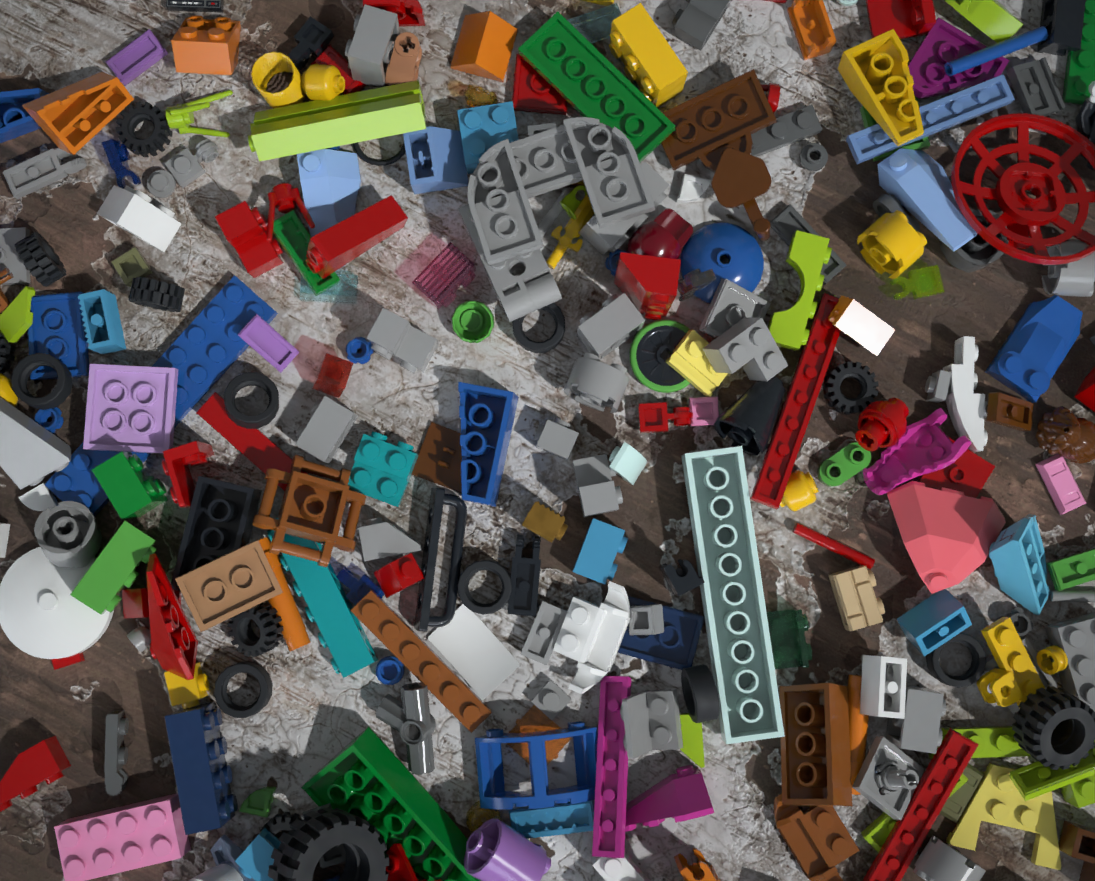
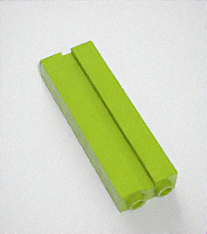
[248,80,426,162]

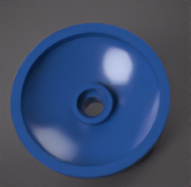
[680,222,764,304]

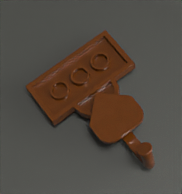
[661,69,776,241]

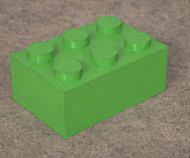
[70,521,157,615]

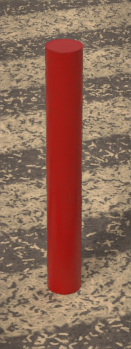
[793,522,875,569]

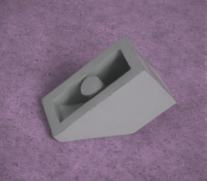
[358,518,424,561]

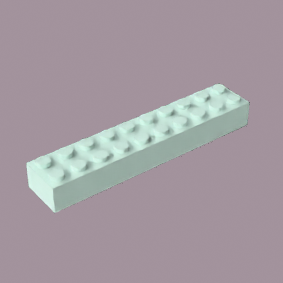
[681,446,785,744]

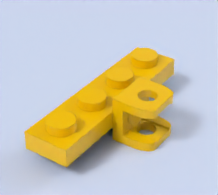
[976,616,1046,709]

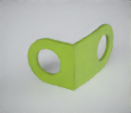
[559,185,587,220]

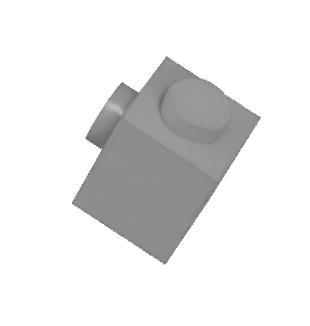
[534,418,579,461]

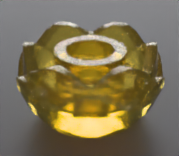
[464,85,498,107]
[466,801,502,833]

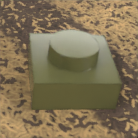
[112,247,153,287]

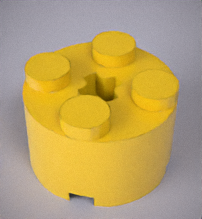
[857,210,927,279]

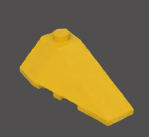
[838,29,924,146]

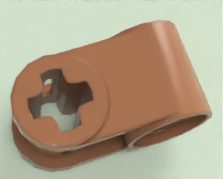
[385,32,422,86]

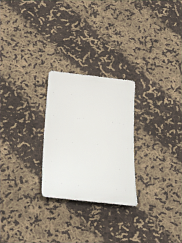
[428,604,520,700]

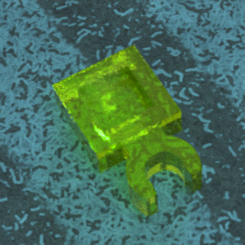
[890,265,945,300]

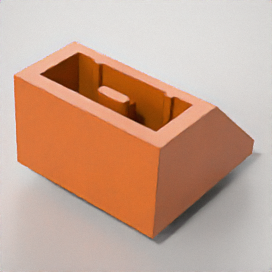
[171,15,241,75]

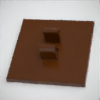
[412,422,462,493]

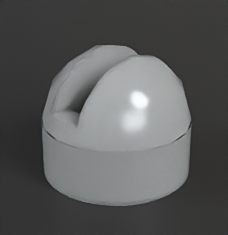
[127,627,151,652]

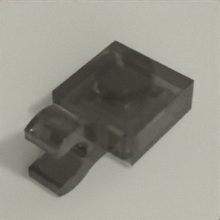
[677,269,717,301]

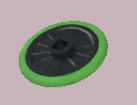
[630,320,690,393]

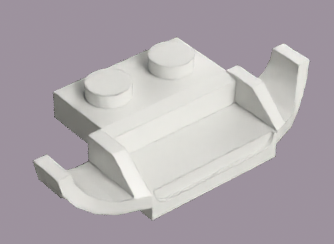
[553,581,630,694]

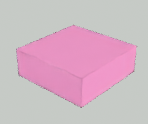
[689,397,719,427]

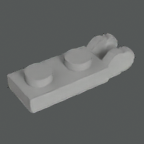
[3,148,87,199]

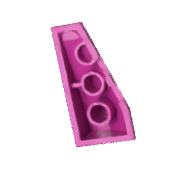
[625,765,714,832]

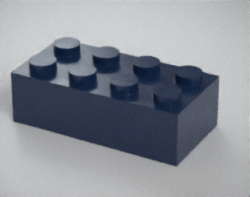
[164,702,238,835]

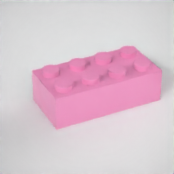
[54,793,191,881]

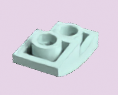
[608,442,647,485]

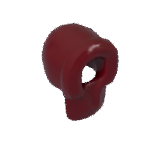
[627,209,693,259]

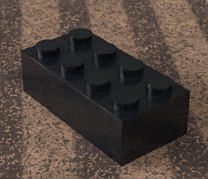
[171,476,262,591]

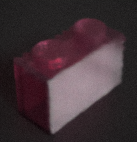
[412,242,476,309]

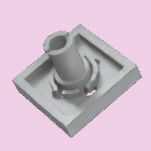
[852,736,924,820]

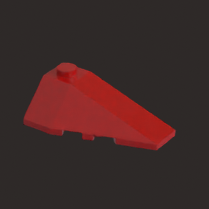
[146,553,198,680]

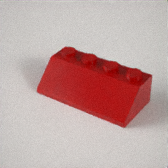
[614,252,681,320]

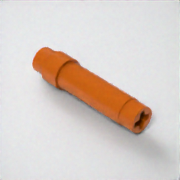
[258,537,311,652]
[847,674,869,795]

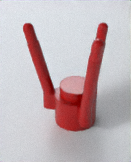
[266,183,315,242]

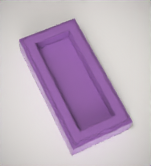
[106,29,168,86]
[237,314,300,373]

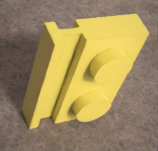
[665,329,728,397]

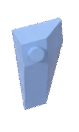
[878,148,977,252]
[297,149,361,266]

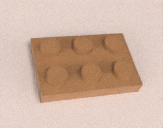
[175,539,283,632]

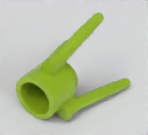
[166,90,233,137]

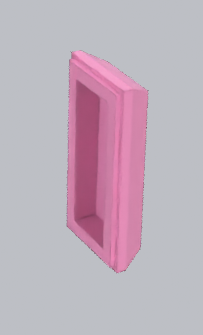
[1035,454,1086,515]

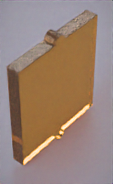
[507,705,571,765]

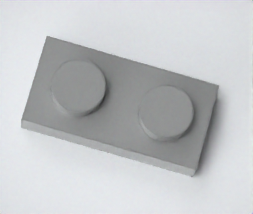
[521,601,568,665]

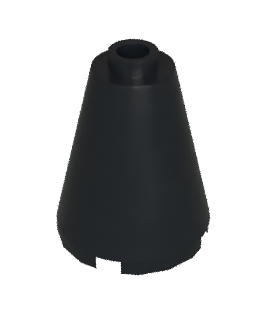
[714,376,786,456]

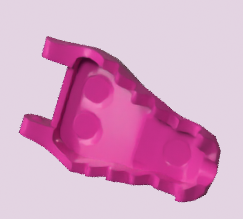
[863,408,972,495]

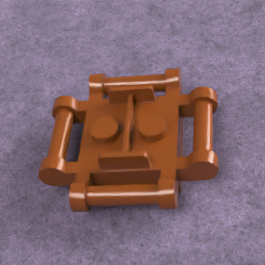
[253,454,366,567]

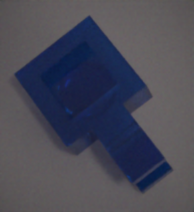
[102,139,141,189]
[336,567,385,605]

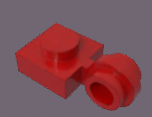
[639,402,693,433]

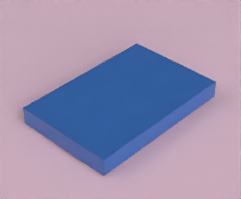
[28,292,89,381]

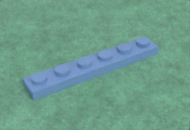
[846,74,1015,164]

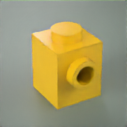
[164,662,209,709]

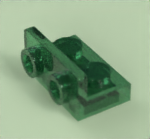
[766,608,812,669]

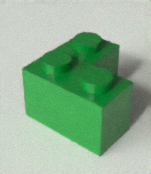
[92,451,168,520]

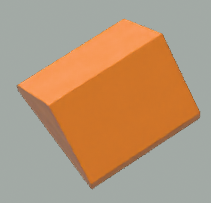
[450,11,518,82]

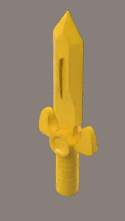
[546,194,594,269]

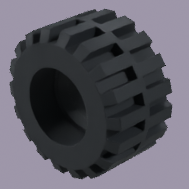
[1012,686,1095,770]

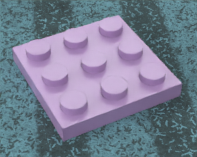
[83,364,179,454]

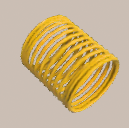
[251,51,306,108]

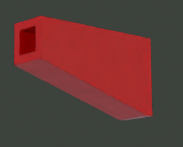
[306,195,408,279]

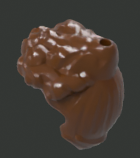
[1036,406,1095,464]

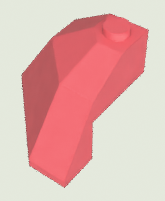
[887,481,1006,594]

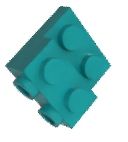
[348,431,418,507]

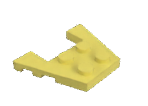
[946,763,1061,870]

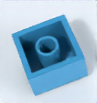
[457,101,519,174]

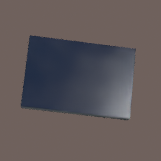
[617,596,705,670]

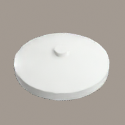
[0,547,114,659]

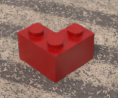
[215,201,284,278]

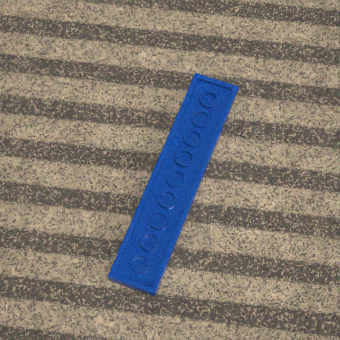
[45,275,278,522]

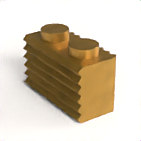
[522,501,568,543]

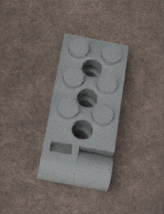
[458,204,562,322]

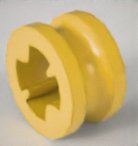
[1036,645,1068,675]

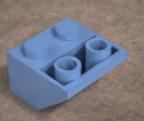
[403,126,469,195]

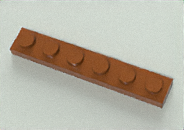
[350,589,492,733]

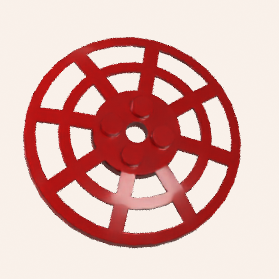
[951,113,1095,265]

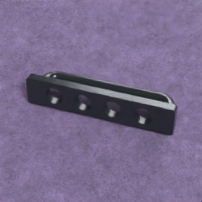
[414,488,467,632]

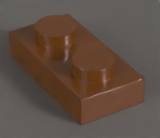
[986,392,1034,431]

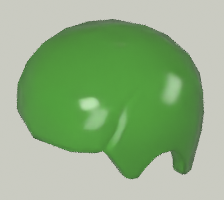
[451,300,494,343]

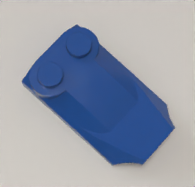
[985,295,1083,403]

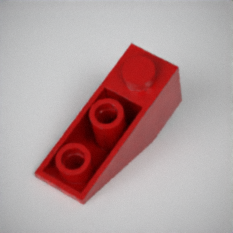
[0,736,71,812]

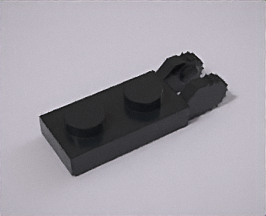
[507,534,541,617]

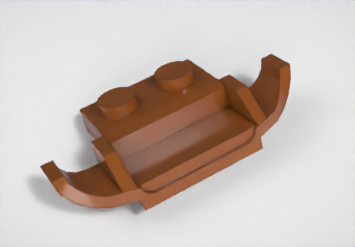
[774,793,860,881]

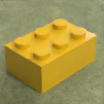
[609,3,688,108]

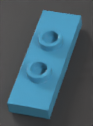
[509,800,595,839]

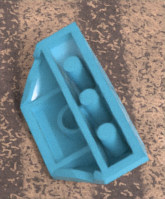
[989,514,1050,615]

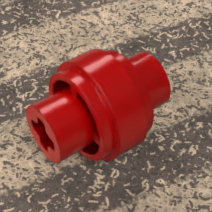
[855,397,909,451]

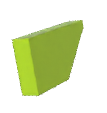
[0,286,35,343]
[680,713,705,768]

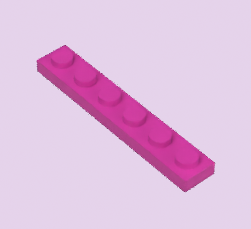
[592,676,631,858]

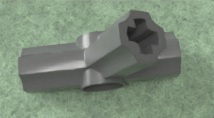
[375,682,436,775]

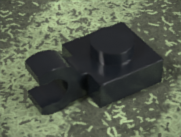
[288,16,334,70]

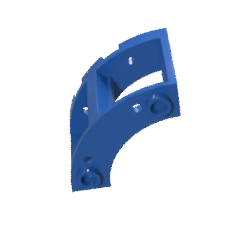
[475,721,598,810]

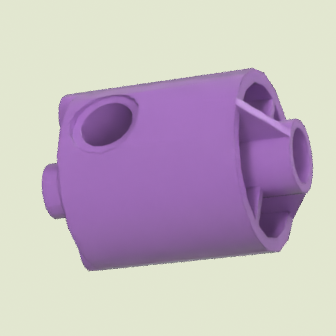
[464,818,551,881]

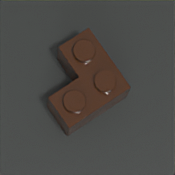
[1058,820,1095,881]

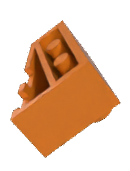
[22,72,134,155]

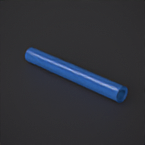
[944,26,1048,76]

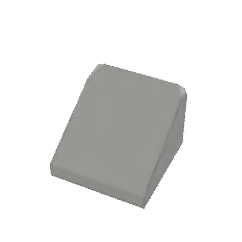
[629,604,664,635]

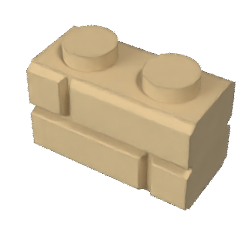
[828,565,885,631]

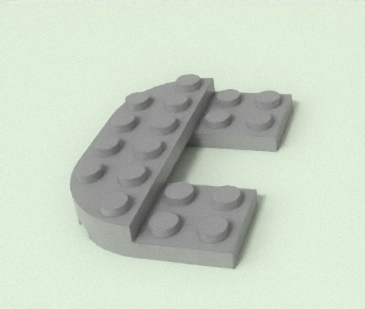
[467,117,655,265]

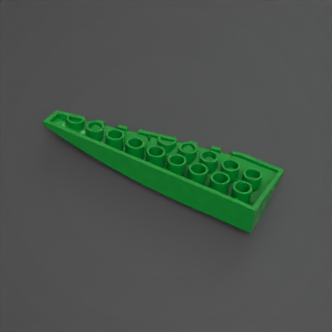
[301,727,480,881]

